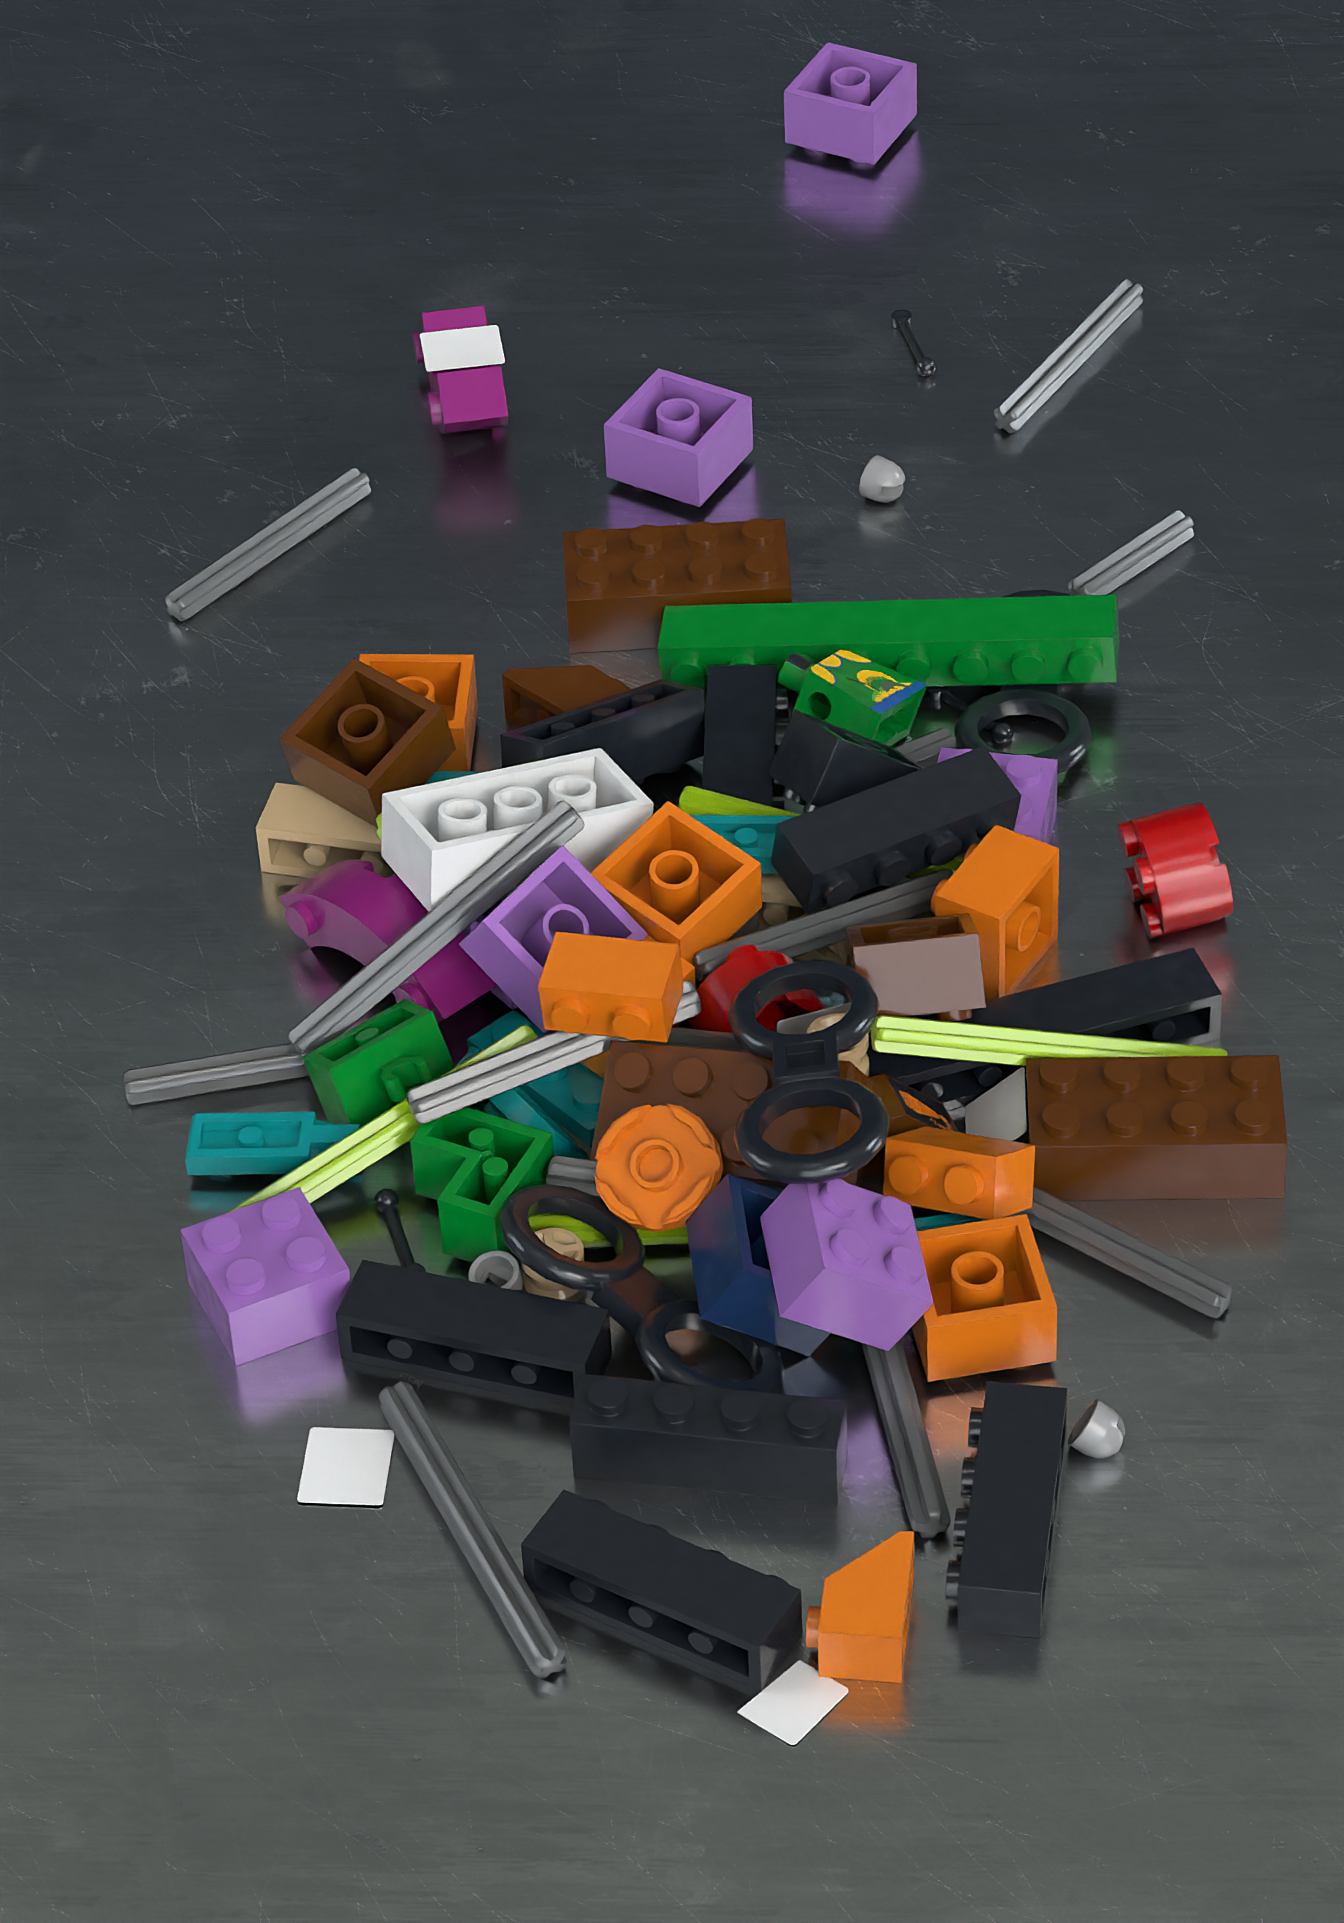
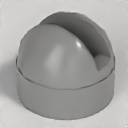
[859,455,905,503]
[469,1251,523,1290]
[1068,1399,1125,1458]

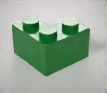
[410,1107,554,1263]

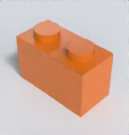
[538,931,684,1043]
[883,1126,1035,1220]

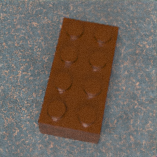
[563,518,792,653]
[590,1040,873,1189]
[1026,1055,1287,1201]

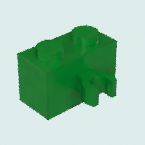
[302,999,455,1127]

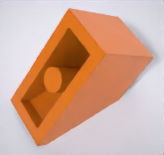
[806,1531,915,1683]

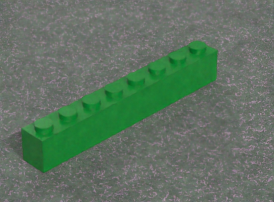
[657,594,1120,692]

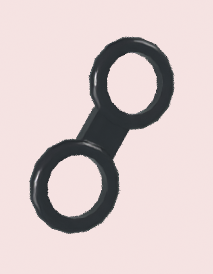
[954,590,1092,774]
[728,961,890,1184]
[498,1184,785,1394]

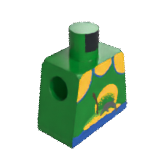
[778,650,927,746]

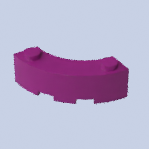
[413,305,509,434]
[279,859,497,1022]

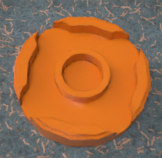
[594,1104,723,1233]

